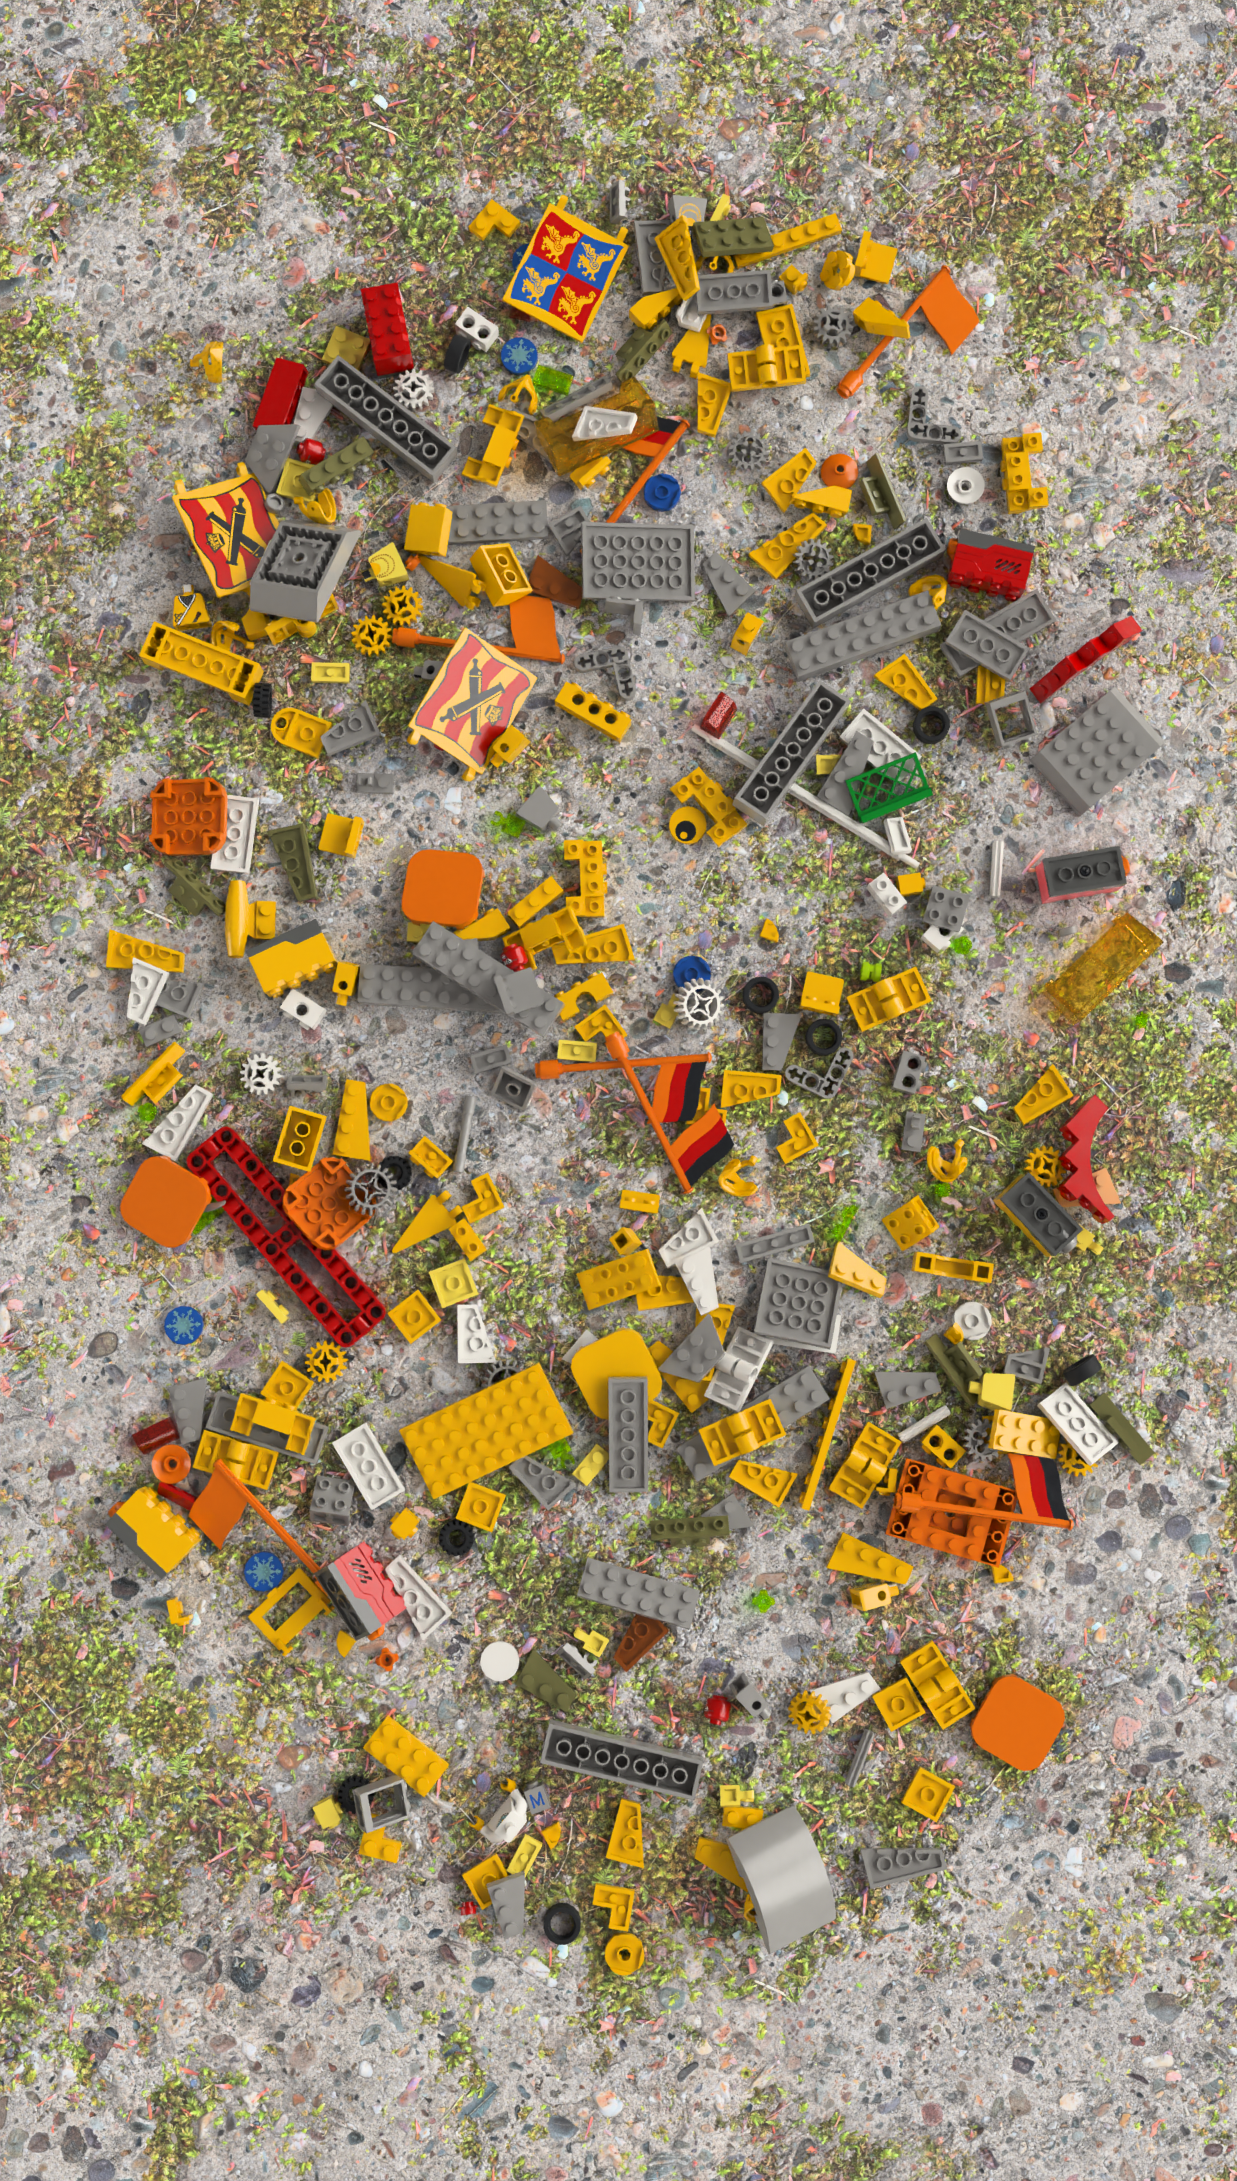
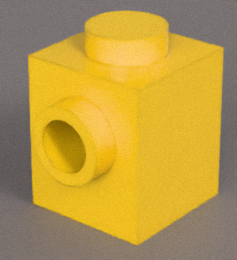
[389,1507,421,1540]

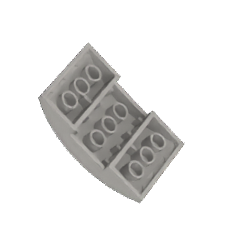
[726,1805,836,1954]

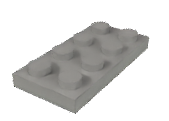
[696,270,773,315]
[945,610,1030,682]

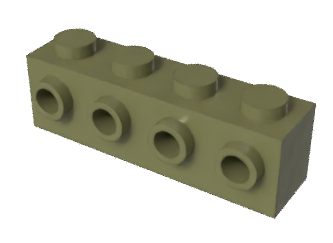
[299,436,374,496]

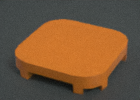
[149,777,227,856]
[402,849,485,930]
[120,1155,212,1248]
[282,1157,376,1250]
[970,1673,1065,1771]

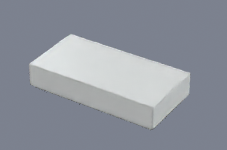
[883,817,912,855]

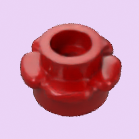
[458,1901,478,1916]

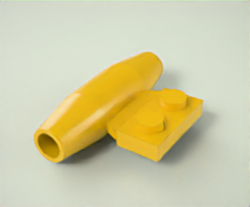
[225,880,276,958]

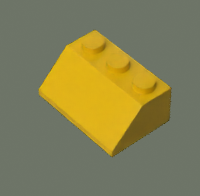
[469,543,533,607]
[273,1105,327,1172]

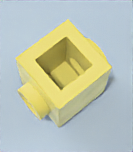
[313,1794,344,1829]

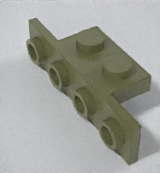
[615,319,673,388]
[859,453,907,530]
[164,858,226,917]
[924,1333,983,1406]
[1089,1392,1155,1465]
[650,1515,730,1548]

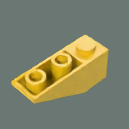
[629,288,683,330]
[853,297,910,339]
[790,486,852,518]
[453,908,511,941]

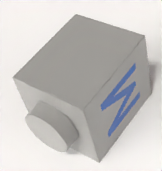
[524,1780,551,1815]

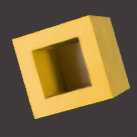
[895,873,925,897]
[609,1227,642,1256]

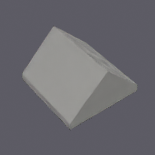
[490,1066,538,1111]

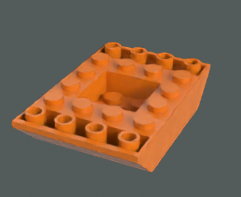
[885,1458,1017,1568]

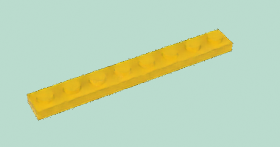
[798,1358,856,1511]

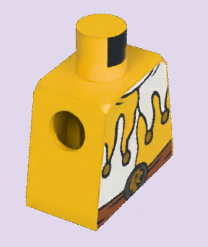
[730,612,764,656]

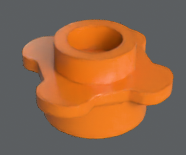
[706,324,727,345]
[405,554,421,572]
[375,1648,399,1671]

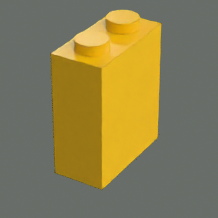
[404,502,453,557]

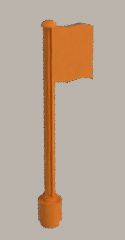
[836,265,980,399]
[392,595,565,665]
[189,1459,327,1596]

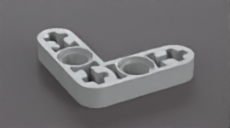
[906,386,961,445]
[574,646,636,701]
[785,1047,853,1099]

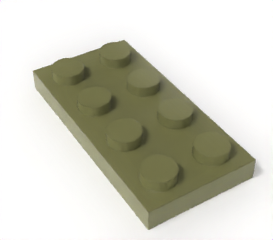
[692,217,774,257]

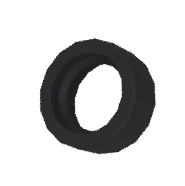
[444,334,471,374]
[913,706,950,744]
[742,977,779,1014]
[805,1019,842,1056]
[1063,1354,1102,1386]
[543,1903,581,1945]

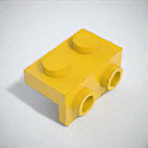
[569,452,611,490]
[408,1136,454,1179]

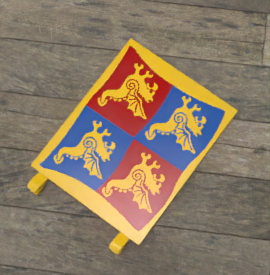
[502,195,629,343]

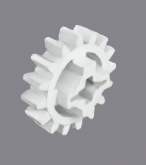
[393,369,434,411]
[240,1053,283,1096]

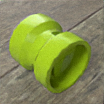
[860,961,882,982]

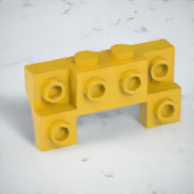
[461,404,524,488]
[1000,432,1049,514]
[670,767,747,848]
[564,840,607,918]
[502,906,587,971]
[230,1393,316,1455]

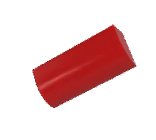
[252,357,309,430]

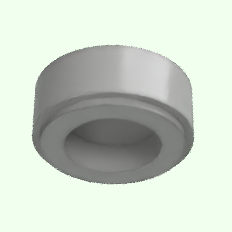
[264,493,284,514]
[1058,925,1078,937]

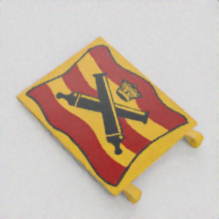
[172,462,279,598]
[407,627,537,781]

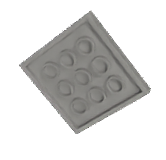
[754,1258,842,1349]

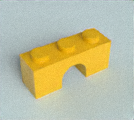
[507,876,564,929]
[554,972,613,1022]

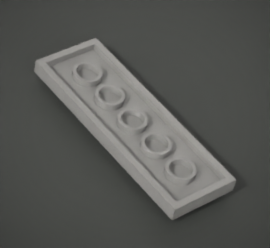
[446,500,548,545]
[939,589,1056,678]
[608,1376,648,1492]
[206,1390,329,1464]
[576,1557,700,1630]

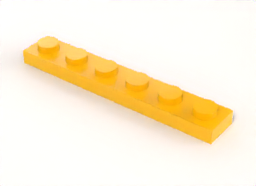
[732,213,842,269]

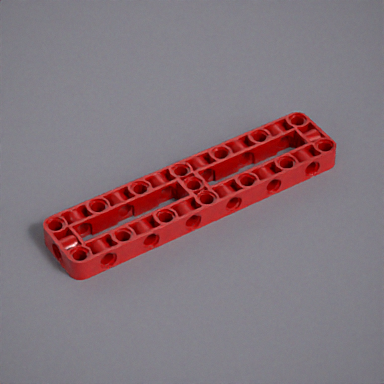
[186,1126,387,1347]

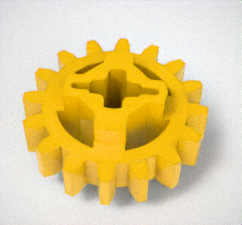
[382,585,424,627]
[351,615,392,657]
[1024,1146,1066,1188]
[305,1340,348,1383]
[1057,1438,1100,1477]
[788,1690,831,1734]

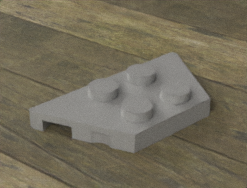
[245,424,300,494]
[658,1314,725,1383]

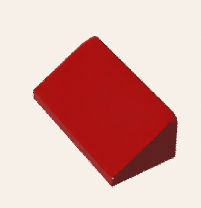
[157,1482,197,1511]

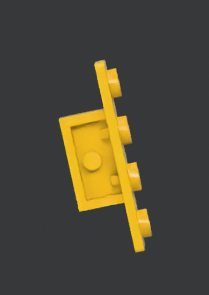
[121,1042,185,1106]

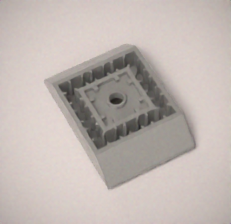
[250,519,361,623]

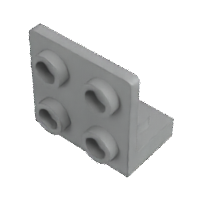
[605,596,643,635]
[923,885,970,932]
[493,967,544,1017]
[309,1476,355,1526]

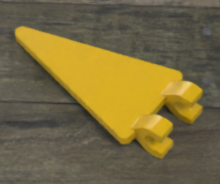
[672,314,711,379]
[417,555,487,610]
[392,1190,464,1253]

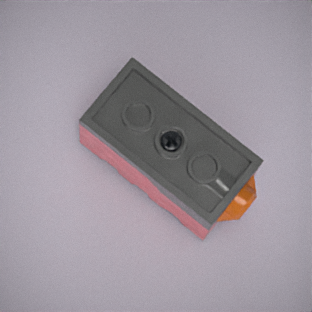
[1035,846,1130,904]

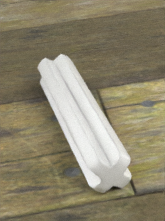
[989,841,1004,897]
[898,1405,951,1443]

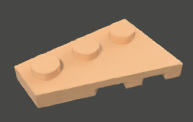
[1052,1168,1121,1207]

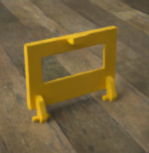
[248,1567,335,1657]

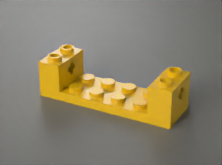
[139,621,264,706]

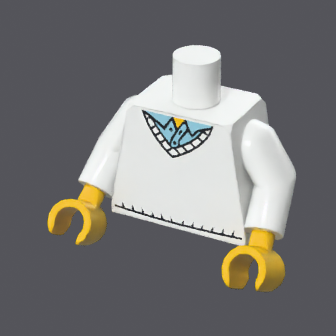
[469,1778,528,1843]

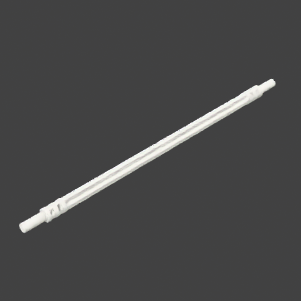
[691,724,920,869]

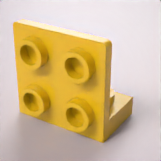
[854,231,897,284]
[318,813,364,859]
[799,971,844,1017]
[882,1195,940,1251]

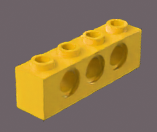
[555,681,631,743]

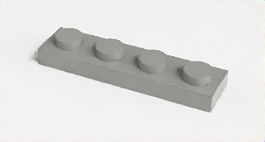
[539,376,614,423]
[735,1223,815,1263]

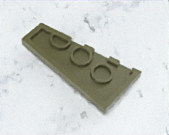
[267,823,318,902]

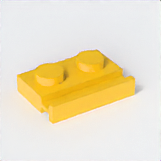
[975,666,1005,705]

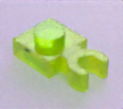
[490,811,526,840]
[547,1438,575,1469]

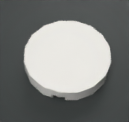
[952,1302,992,1340]
[480,1641,520,1681]

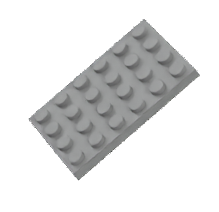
[581,522,695,602]

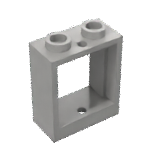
[985,690,1038,749]
[352,1774,411,1833]

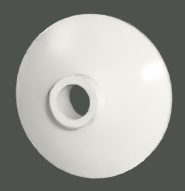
[947,467,985,504]

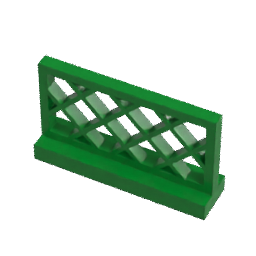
[845,752,933,823]

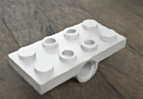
[704,1326,773,1412]

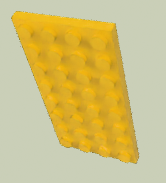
[399,1362,573,1499]

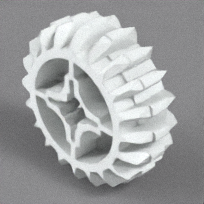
[673,978,725,1030]

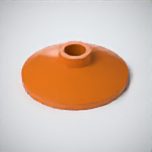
[821,454,858,489]
[152,1444,191,1484]

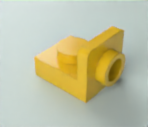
[778,264,808,295]
[874,1467,897,1496]
[166,1597,193,1626]

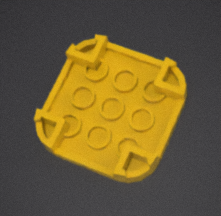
[571,1327,662,1420]

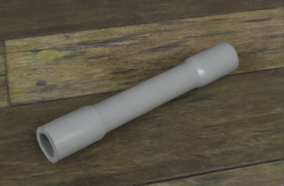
[452,1096,477,1173]

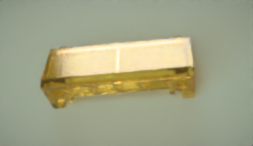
[534,376,659,477]
[1042,912,1164,1026]

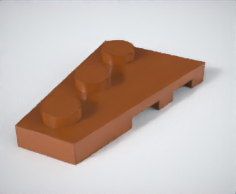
[528,555,583,609]
[613,1614,670,1672]

